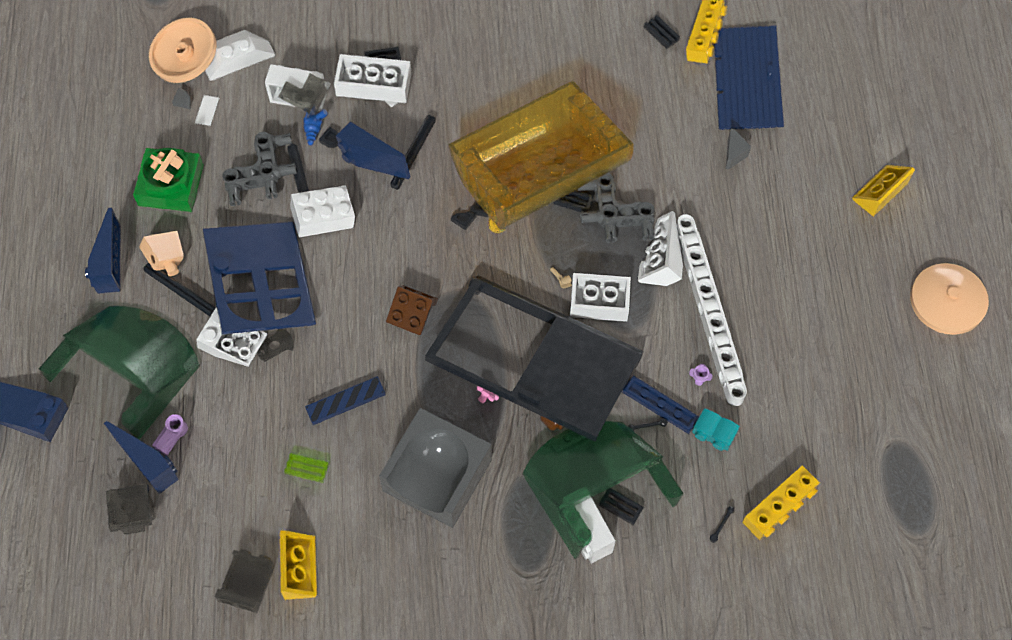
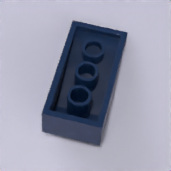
[336,121,411,179]
[85,207,121,294]
[0,382,69,442]
[104,421,179,494]

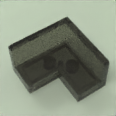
[278,73,331,115]

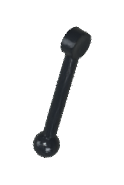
[627,418,668,432]
[710,506,735,543]

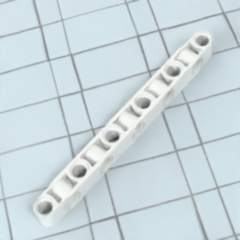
[677,214,747,406]

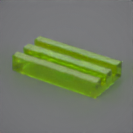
[284,453,329,483]

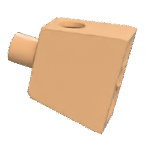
[139,231,183,276]

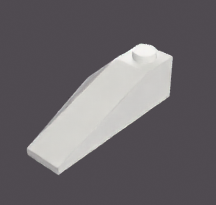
[638,211,683,286]

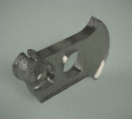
[257,329,294,362]

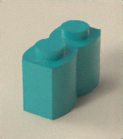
[692,408,740,451]

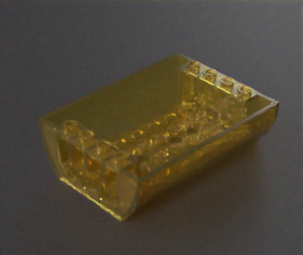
[448,81,634,230]

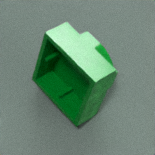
[133,148,204,212]

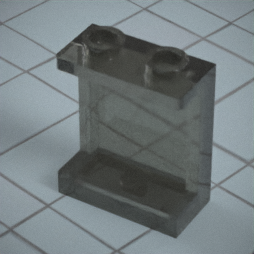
[215,549,275,613]

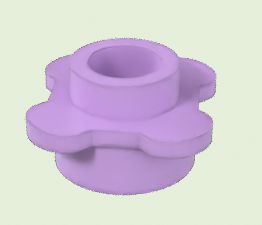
[689,364,712,386]

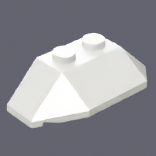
[205,30,275,81]

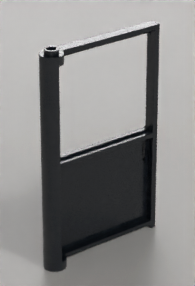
[425,275,644,442]

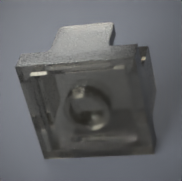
[106,484,155,535]

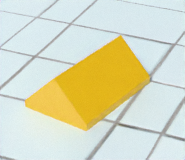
[852,165,915,217]
[280,530,317,600]

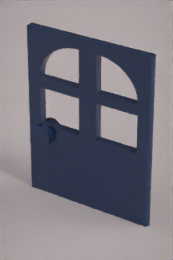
[203,222,316,335]

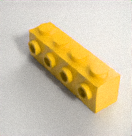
[686,0,727,64]
[742,465,820,540]

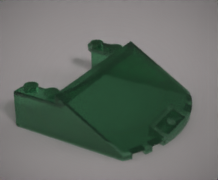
[38,306,200,440]
[522,421,684,559]

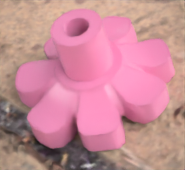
[477,386,499,403]

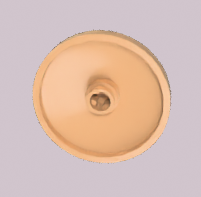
[149,18,217,83]
[910,263,989,335]

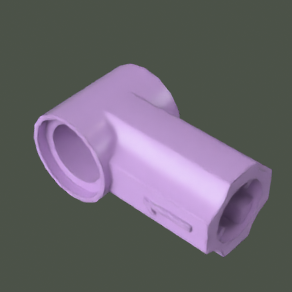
[152,414,188,455]

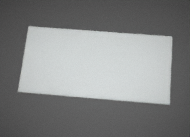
[195,95,219,126]

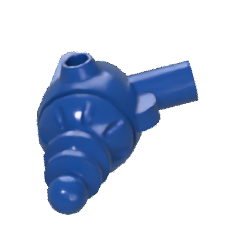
[303,108,328,146]

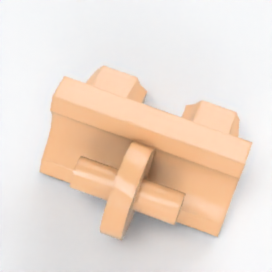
[150,150,184,184]

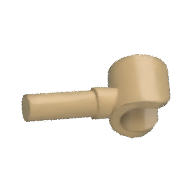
[550,267,572,289]

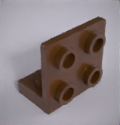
[386,285,438,335]

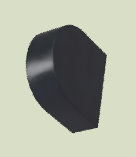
[319,127,339,148]

